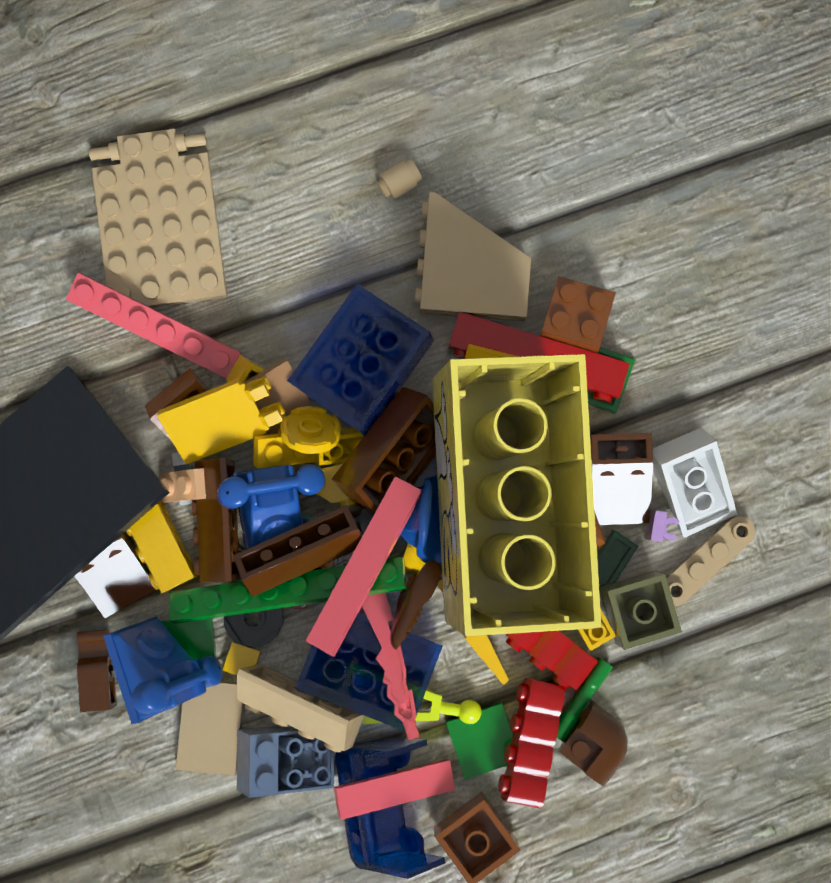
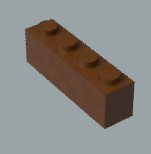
[233,505,361,597]

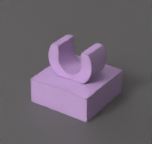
[645,510,679,542]

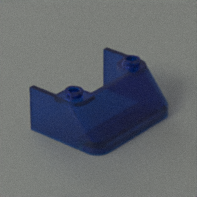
[335,737,446,879]

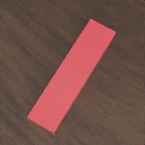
[333,759,455,820]

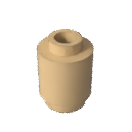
[377,159,422,200]

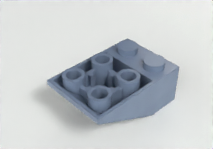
[237,727,334,798]

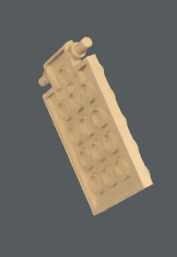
[89,129,228,308]

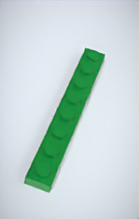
[169,557,407,624]

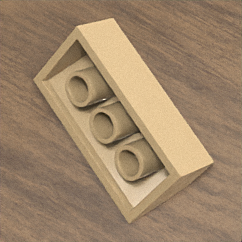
[237,664,366,752]

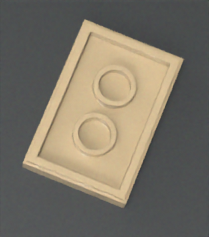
[175,681,244,776]

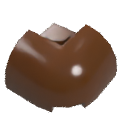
[558,700,628,786]

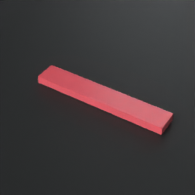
[306,477,423,657]

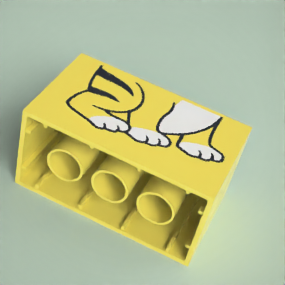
[432,354,602,636]

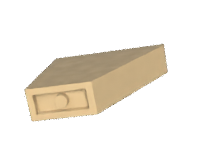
[415,192,531,322]

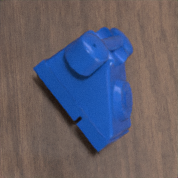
[217,464,325,550]
[103,616,223,724]

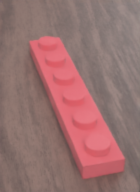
[65,273,242,378]

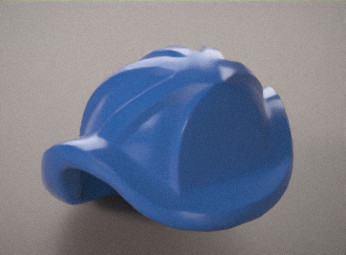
[400,476,442,566]

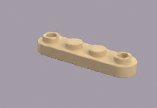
[666,516,755,606]

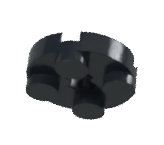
[224,608,284,647]

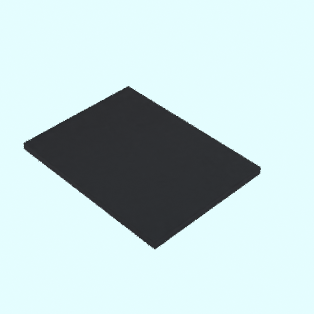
[0,366,170,641]

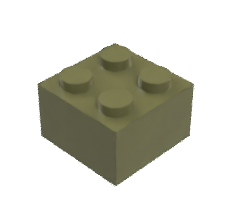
[599,570,682,650]

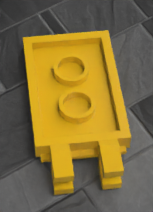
[157,376,285,465]

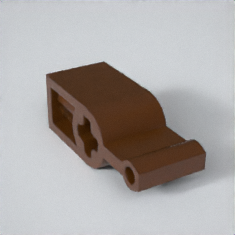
[77,629,117,712]

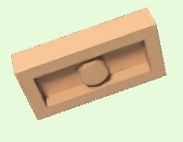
[160,468,206,503]

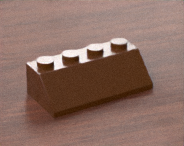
[332,387,436,516]
[191,458,240,582]

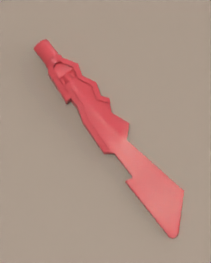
[362,593,420,741]

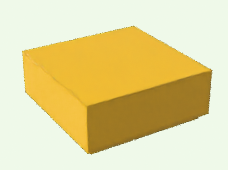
[223,641,261,675]

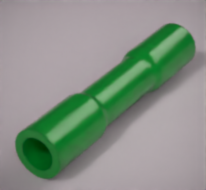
[557,657,613,742]

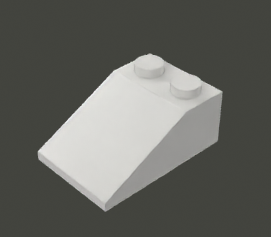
[653,427,737,538]

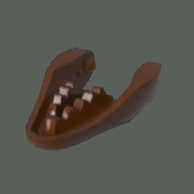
[390,560,442,650]

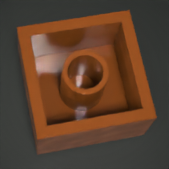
[541,276,616,353]
[434,791,520,883]

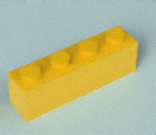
[126,501,199,594]

